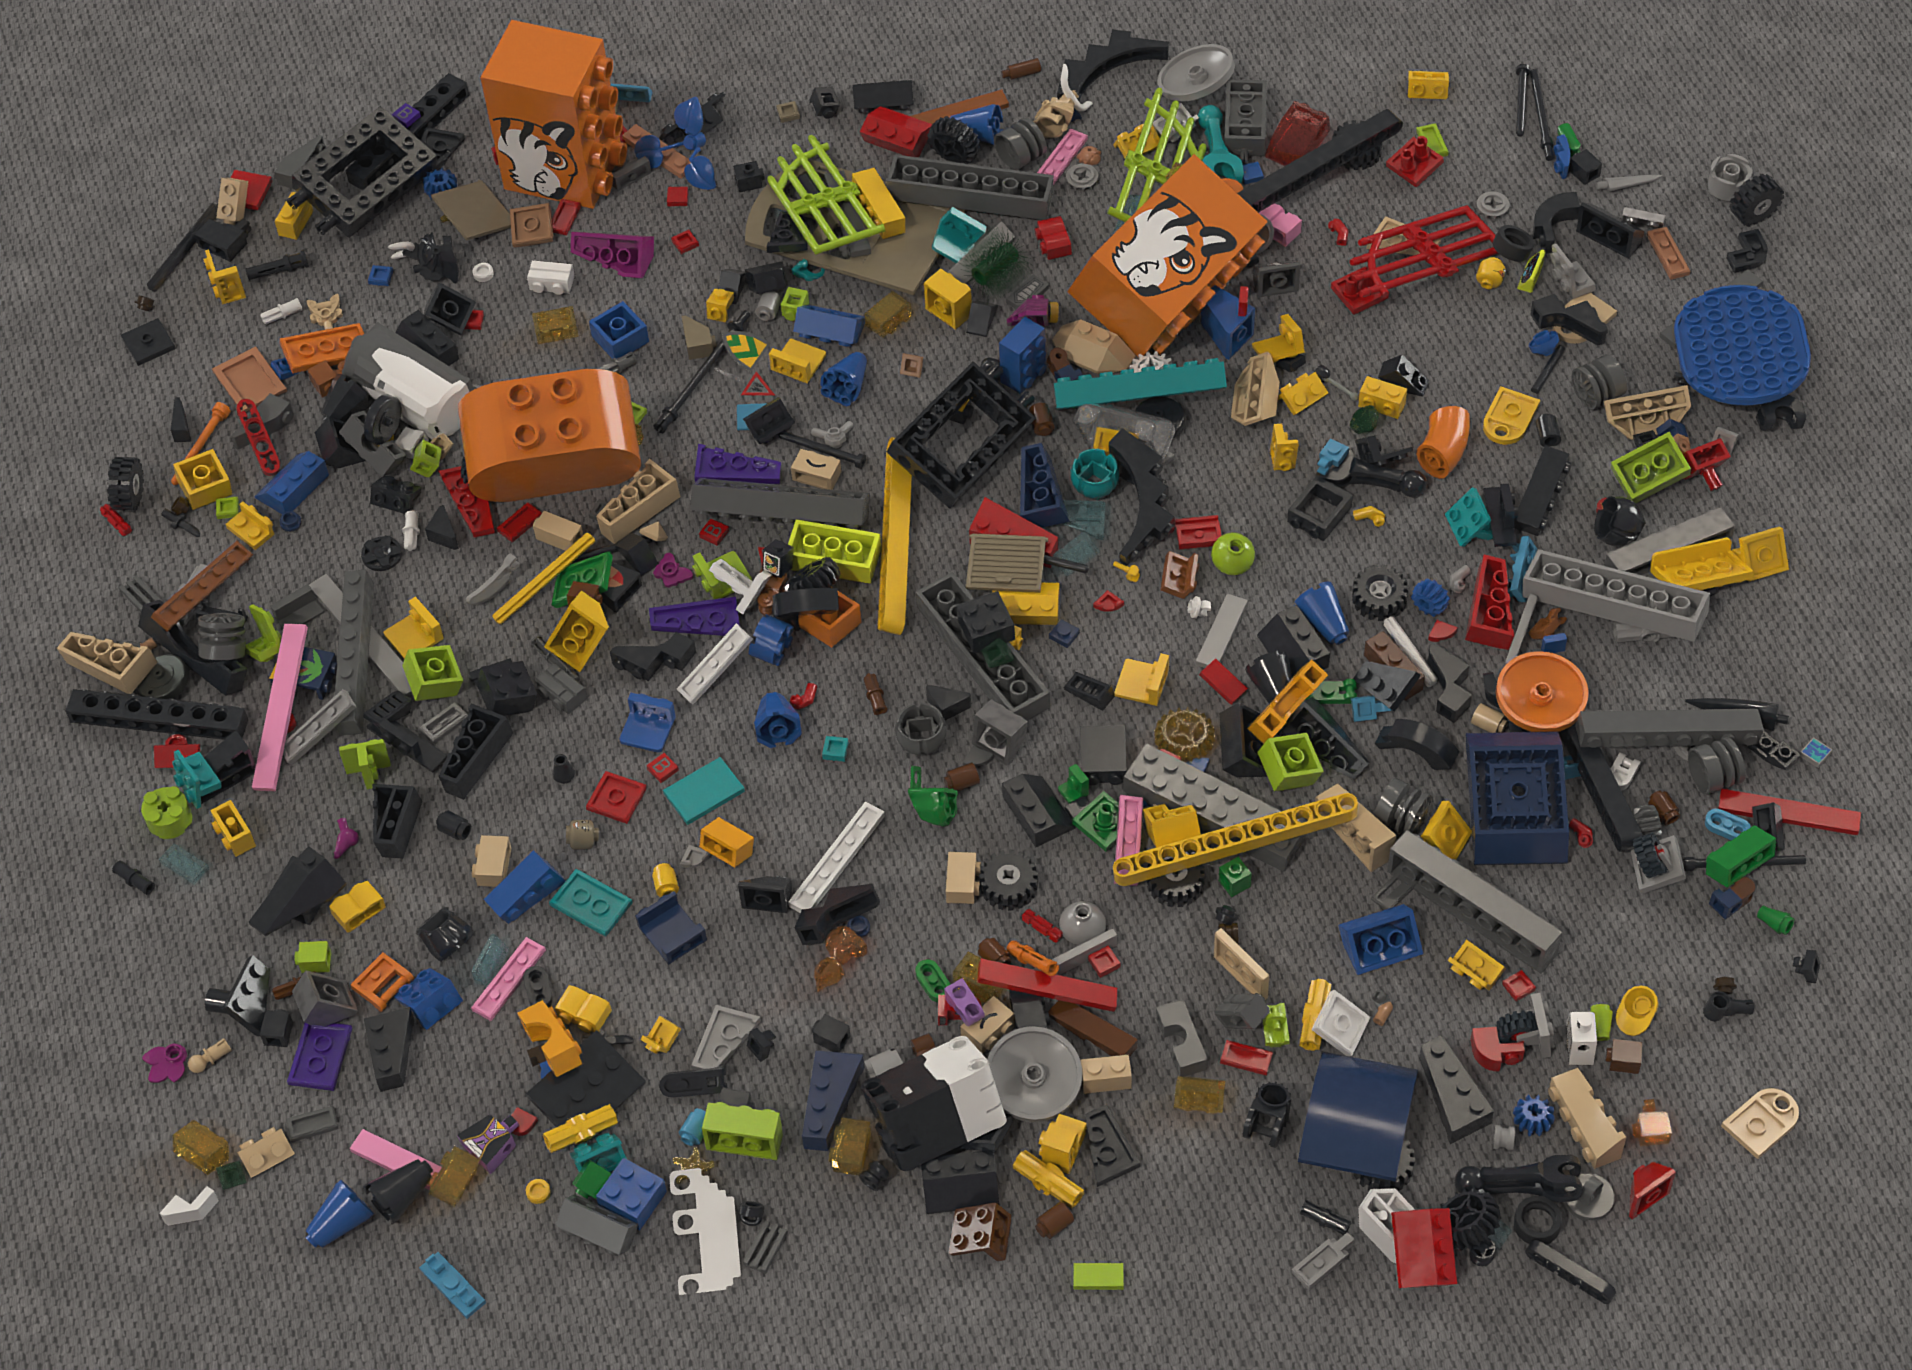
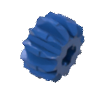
[423,167,457,200]
[1411,578,1450,617]
[1513,1094,1555,1137]

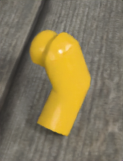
[1353,506,1385,527]

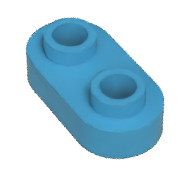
[1705,809,1751,840]

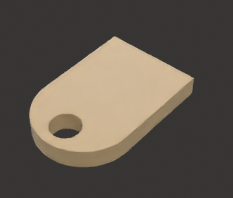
[1552,293,1617,344]
[1721,1088,1799,1159]

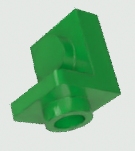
[1058,764,1089,804]

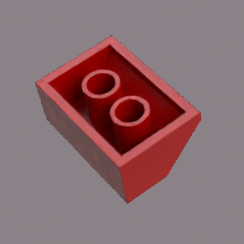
[860,106,932,158]
[1391,1208,1457,1288]

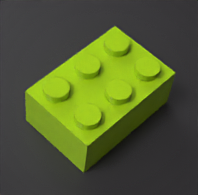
[1611,431,1691,504]
[702,1102,783,1160]

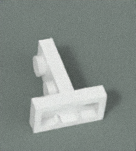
[709,559,771,614]

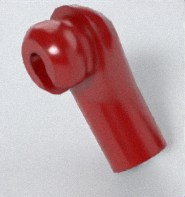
[1328,218,1348,246]
[790,683,817,710]
[1569,818,1593,848]

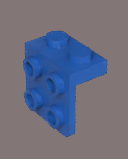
[619,693,676,752]
[394,968,463,1030]

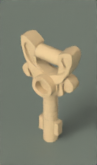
[307,294,343,330]

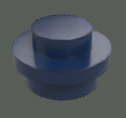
[280,511,302,531]
[847,915,870,938]

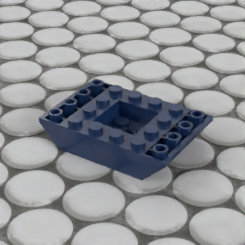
[1465,731,1569,865]

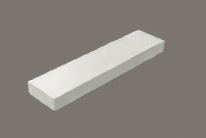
[677,623,753,704]

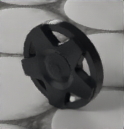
[361,535,402,571]

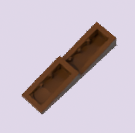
[1048,1000,1138,1057]

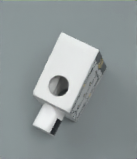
[1566,1012,1597,1065]

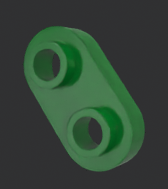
[915,959,950,1002]

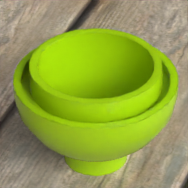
[1211,532,1255,575]

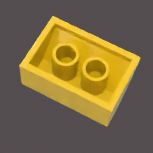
[992,582,1059,625]
[544,591,609,672]

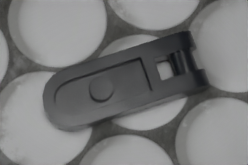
[659,1066,728,1098]

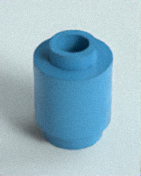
[679,1108,706,1146]

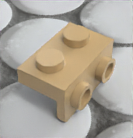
[237,1127,295,1178]

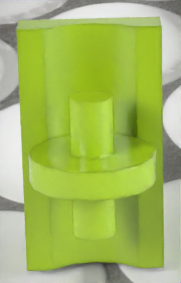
[1262,1003,1290,1048]

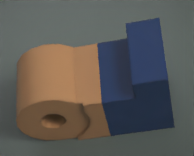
[1656,419,1691,454]

